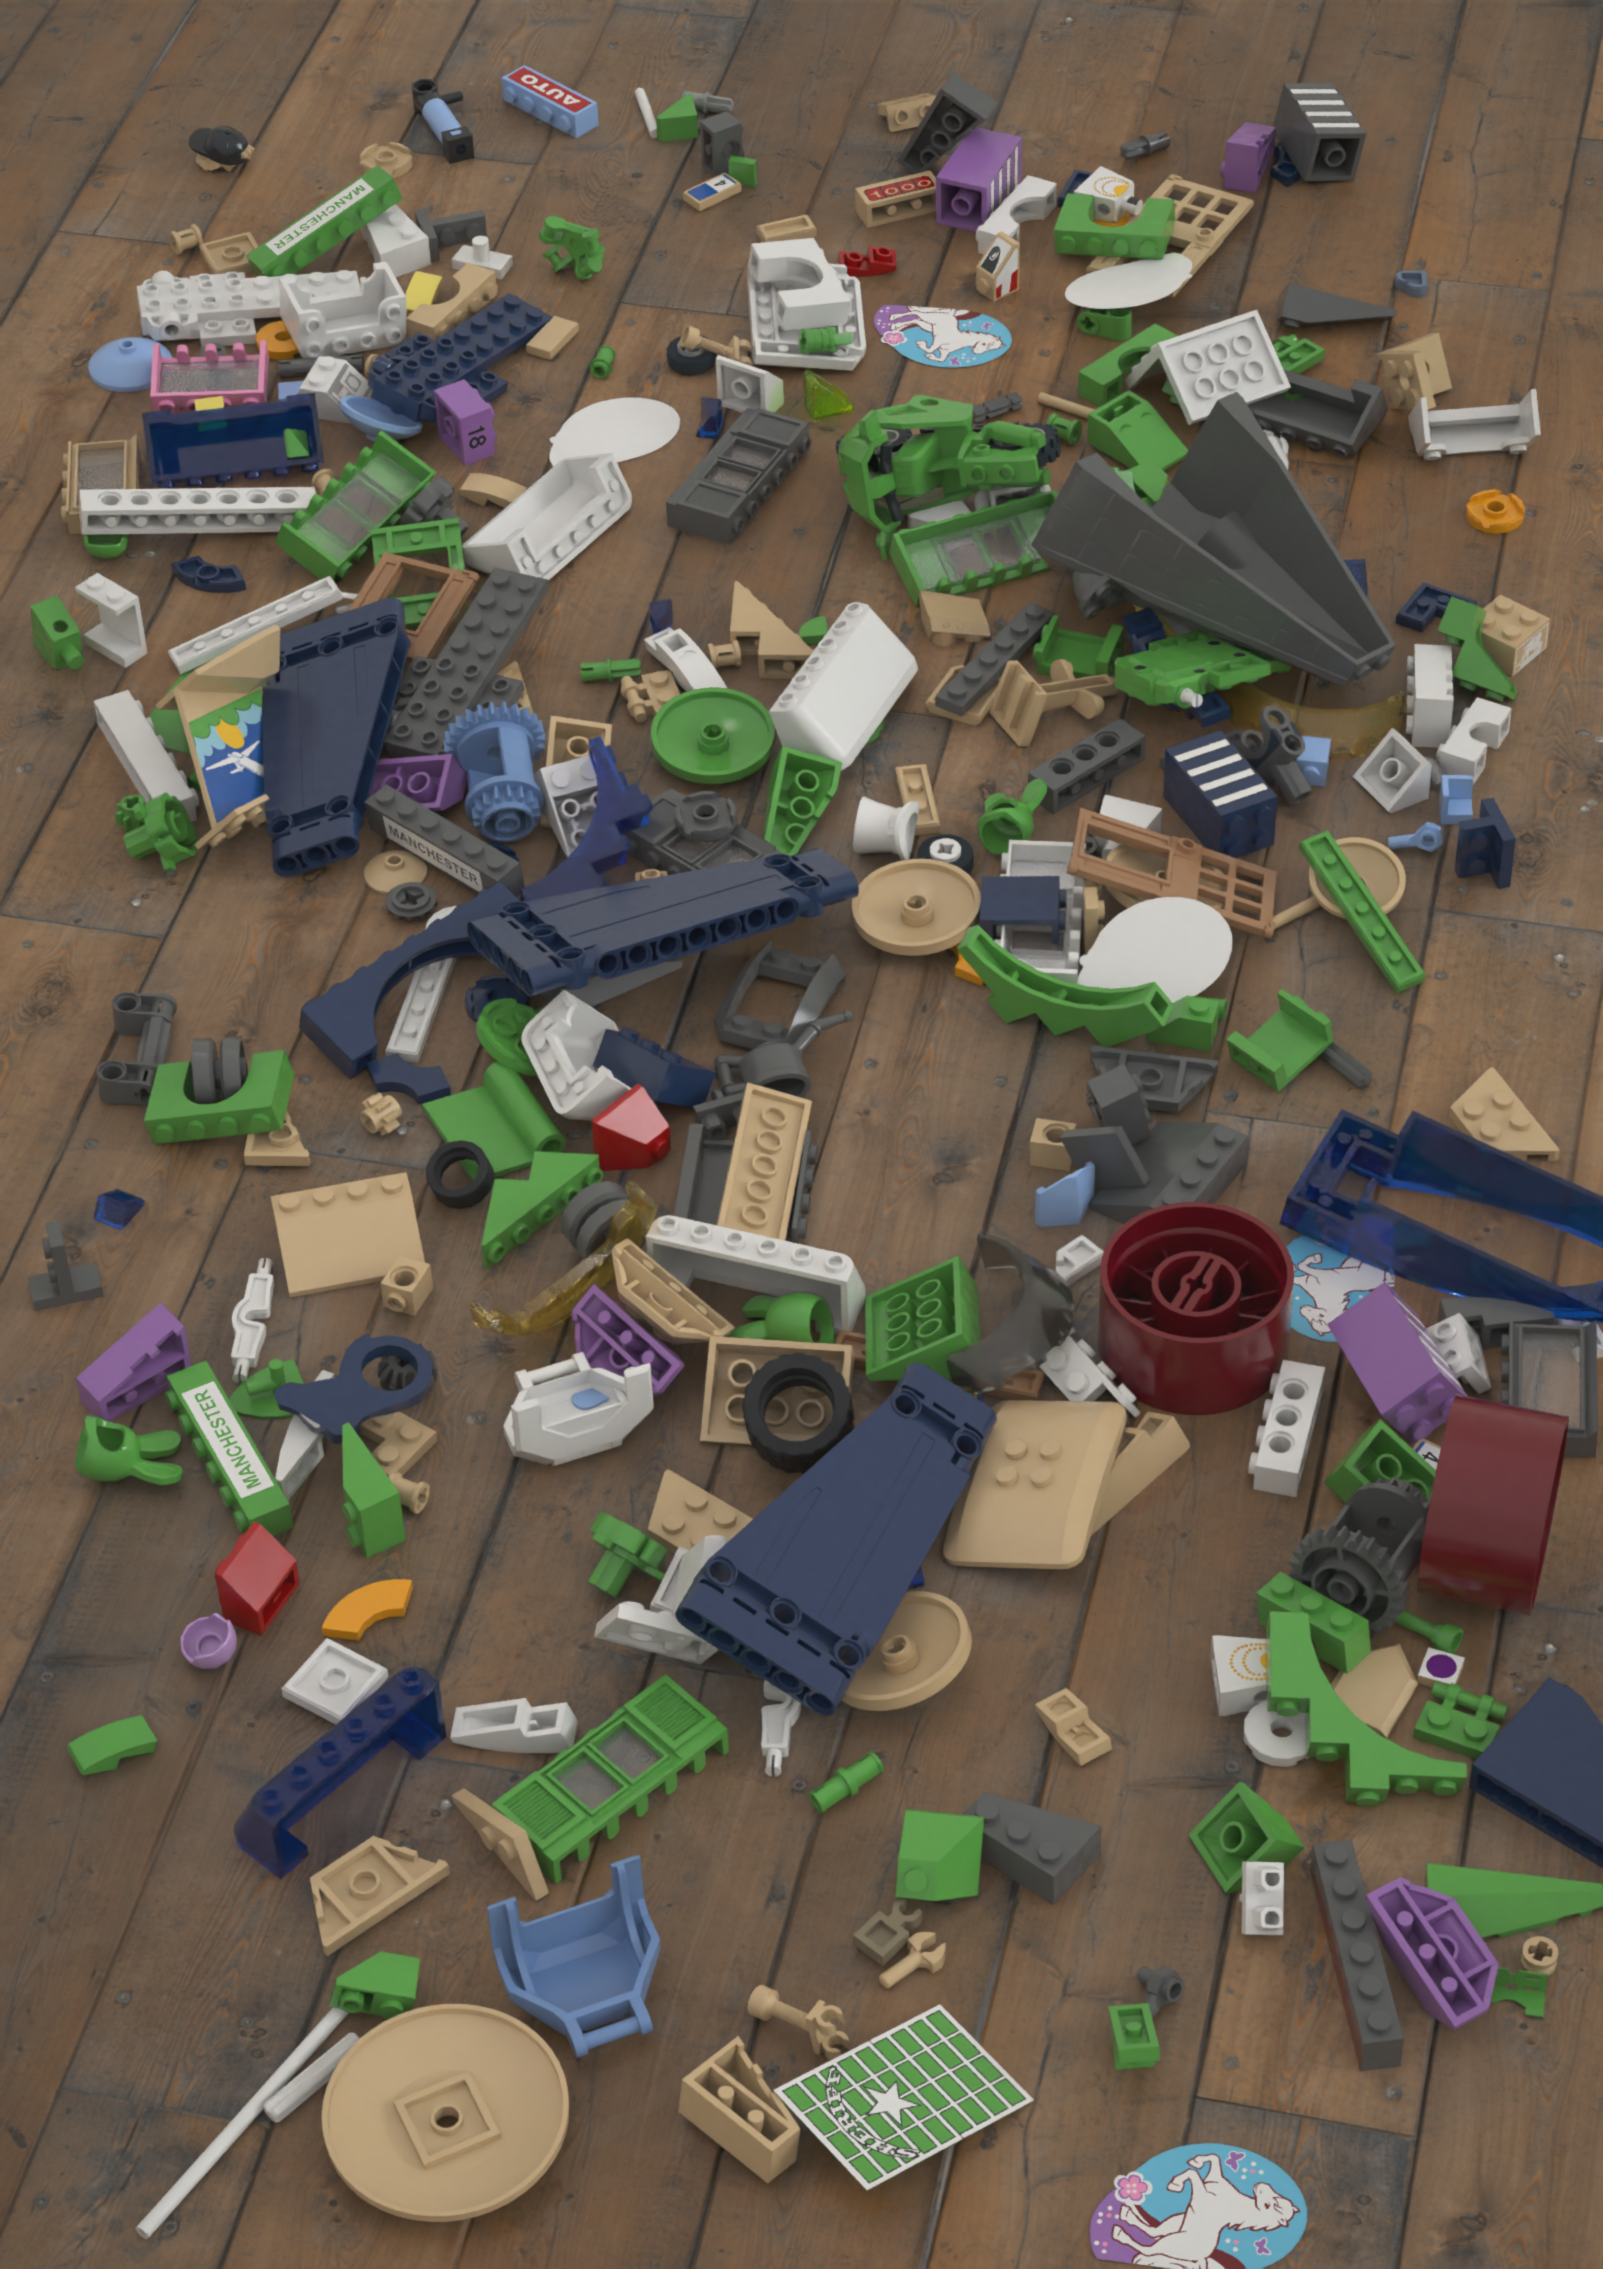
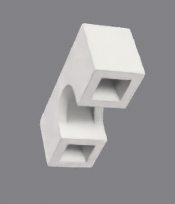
[1436,697,1512,785]

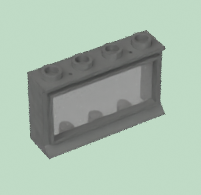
[1501,1320,1598,1457]

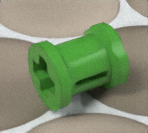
[1046,413,1082,446]

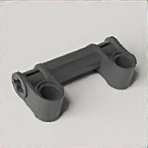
[97,992,178,1106]

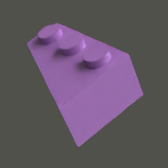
[76,1303,192,1422]

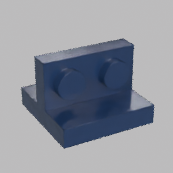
[1455,798,1516,889]

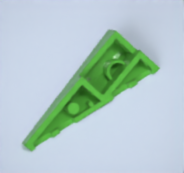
[1424,1863,1603,1938]

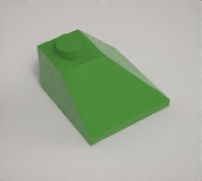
[1188,1782,1305,1894]
[895,1809,984,1901]

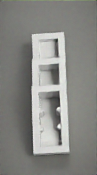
[275,1370,335,1501]

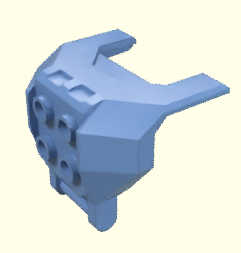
[487,1855,661,2058]

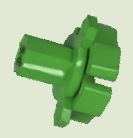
[123,792,198,872]
[588,1511,668,1598]

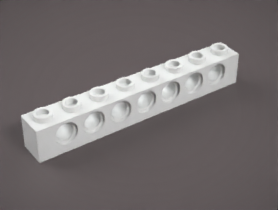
[79,487,316,535]

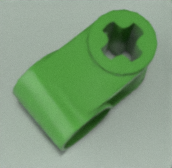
[1077,307,1132,342]

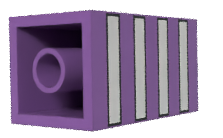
[936,127,1022,232]
[1327,1282,1467,1445]

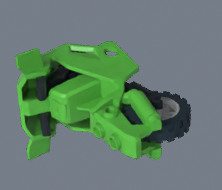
[836,395,1061,560]

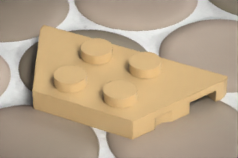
[1449,1067,1560,1161]
[648,1469,753,1554]
[310,1836,450,1956]

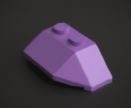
[572,1284,684,1396]
[1365,1877,1499,2030]

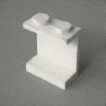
[75,573,148,668]

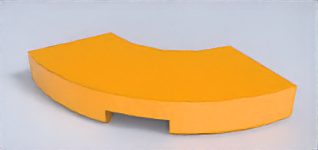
[322,1579,413,1641]

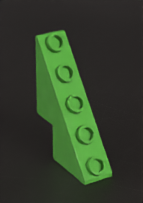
[481,1151,603,1269]

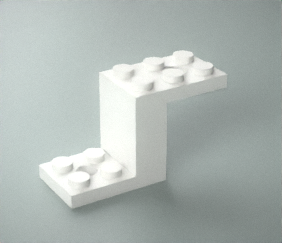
[594,1535,729,1664]

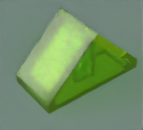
[803,369,855,421]

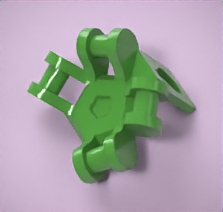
[539,216,605,282]

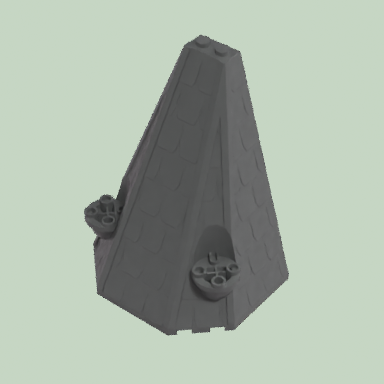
[1031,392,1396,687]

